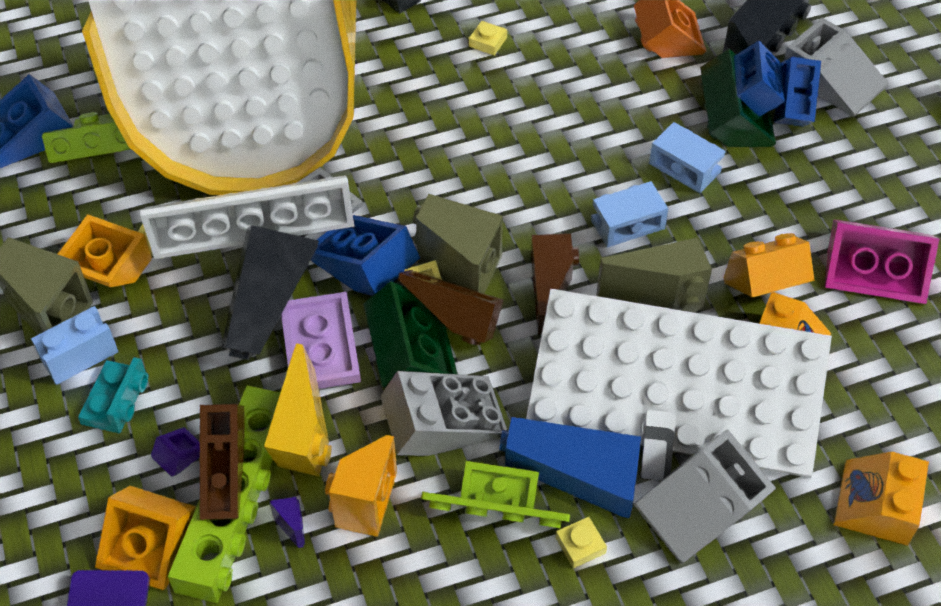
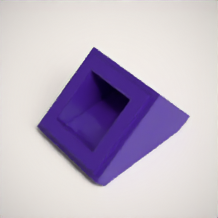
[151,427,200,477]
[269,497,305,548]

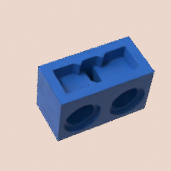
[734,40,785,117]
[774,57,822,127]

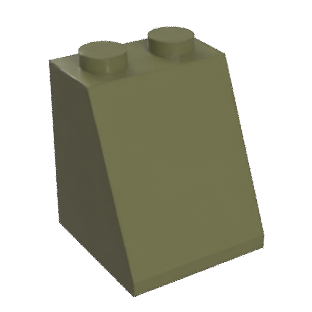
[413,194,503,293]
[0,237,93,335]

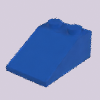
[0,74,73,168]
[310,215,420,296]

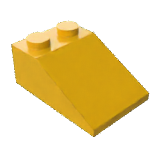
[264,343,332,476]

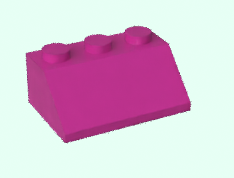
[825,219,940,304]

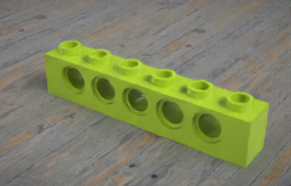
[168,385,280,603]

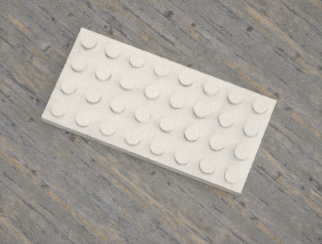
[526,289,832,478]

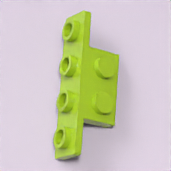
[42,112,132,163]
[421,461,570,528]

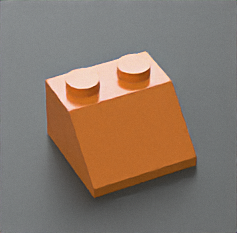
[634,0,707,58]

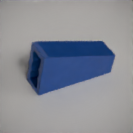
[499,417,641,518]

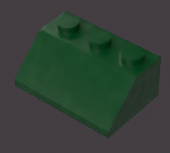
[700,49,776,147]
[363,281,458,388]

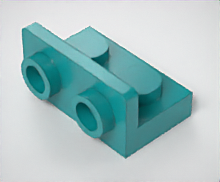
[78,357,148,434]

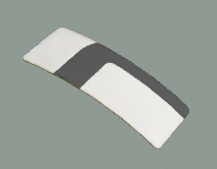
[641,410,676,480]

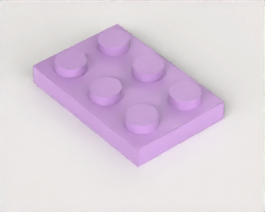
[281,292,361,389]

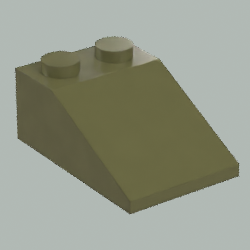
[596,238,712,313]

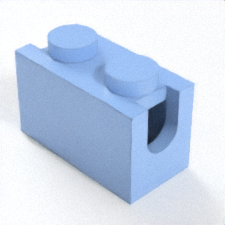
[649,122,725,193]
[591,182,668,248]
[31,306,118,385]

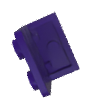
[67,570,150,606]

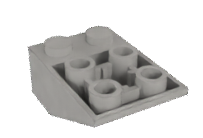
[783,17,889,117]
[380,371,507,456]
[633,429,776,564]

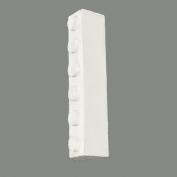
[140,175,354,259]

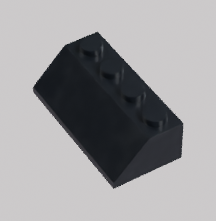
[723,0,811,55]

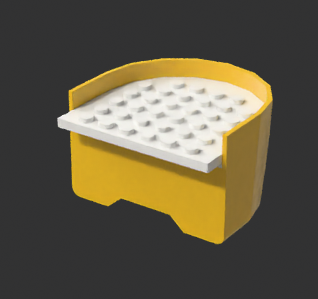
[82,0,356,195]

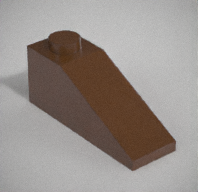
[531,234,579,335]
[398,270,503,345]
[200,404,245,520]

